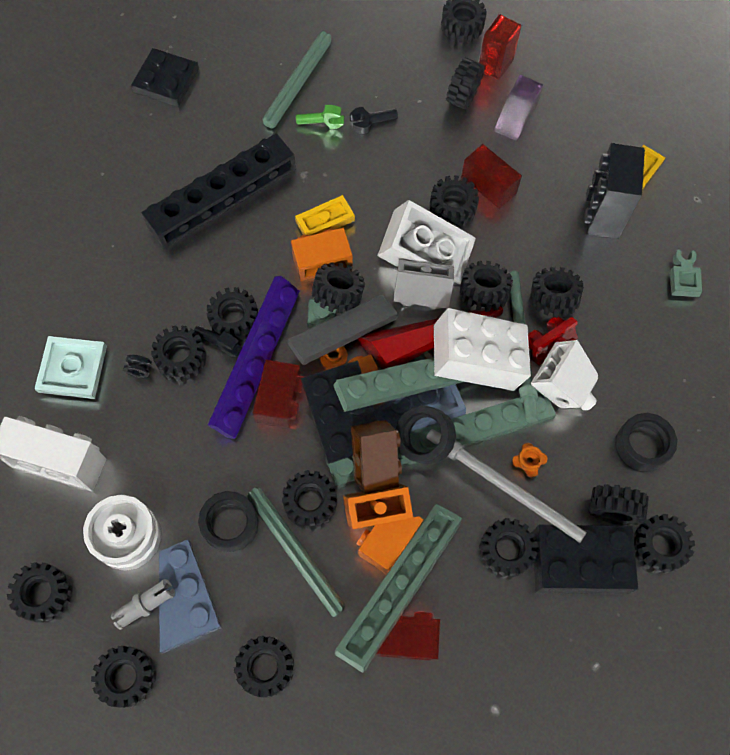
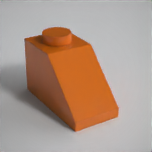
[357,516,424,575]

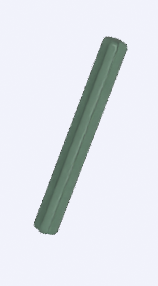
[263,31,332,129]
[247,487,345,616]

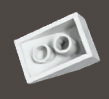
[377,200,476,286]

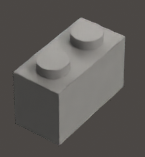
[394,259,454,309]

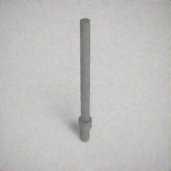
[426,429,587,543]

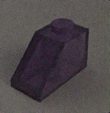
[494,75,544,141]

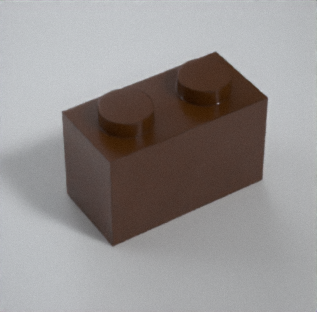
[351,420,402,494]

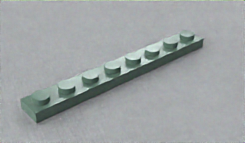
[326,391,556,489]

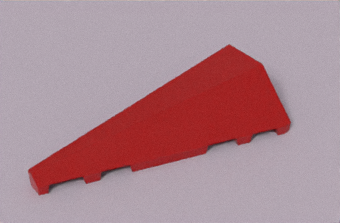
[357,306,503,369]

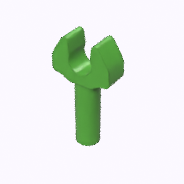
[296,105,345,129]

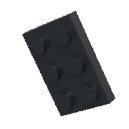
[301,360,378,464]

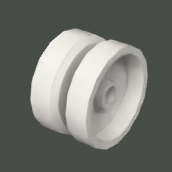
[83,495,161,571]

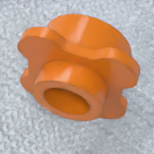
[512,443,548,478]

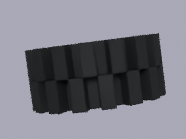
[441,0,487,43]
[446,57,485,109]
[430,175,479,227]
[460,261,513,312]
[312,262,365,313]
[530,267,584,317]
[206,287,258,341]
[151,325,206,381]
[282,470,337,529]
[589,484,649,525]
[633,514,695,573]
[479,518,538,578]
[7,562,72,623]
[234,636,294,698]
[91,646,156,708]

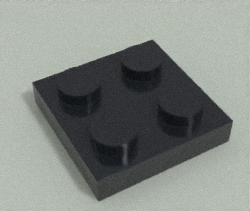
[131,48,199,107]

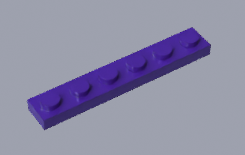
[208,276,300,439]

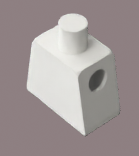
[531,340,598,410]

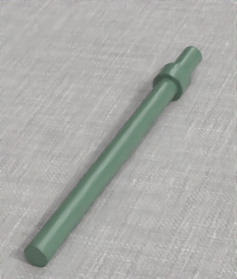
[509,271,538,423]

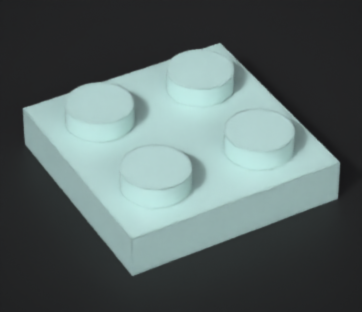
[35,336,107,399]

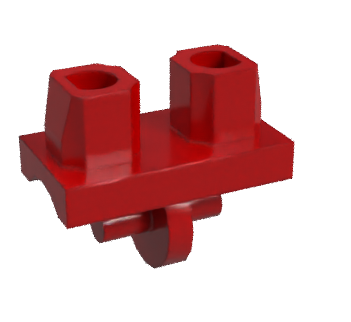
[528,316,578,365]

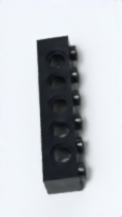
[141,133,296,249]

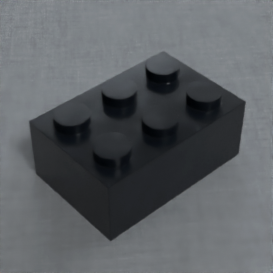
[584,143,645,239]
[533,524,638,594]

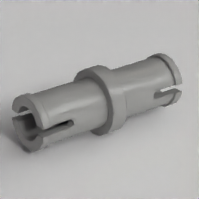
[111,579,175,630]

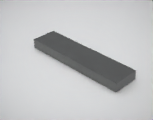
[288,295,398,365]

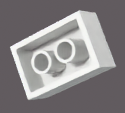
[434,308,531,391]
[0,416,107,492]

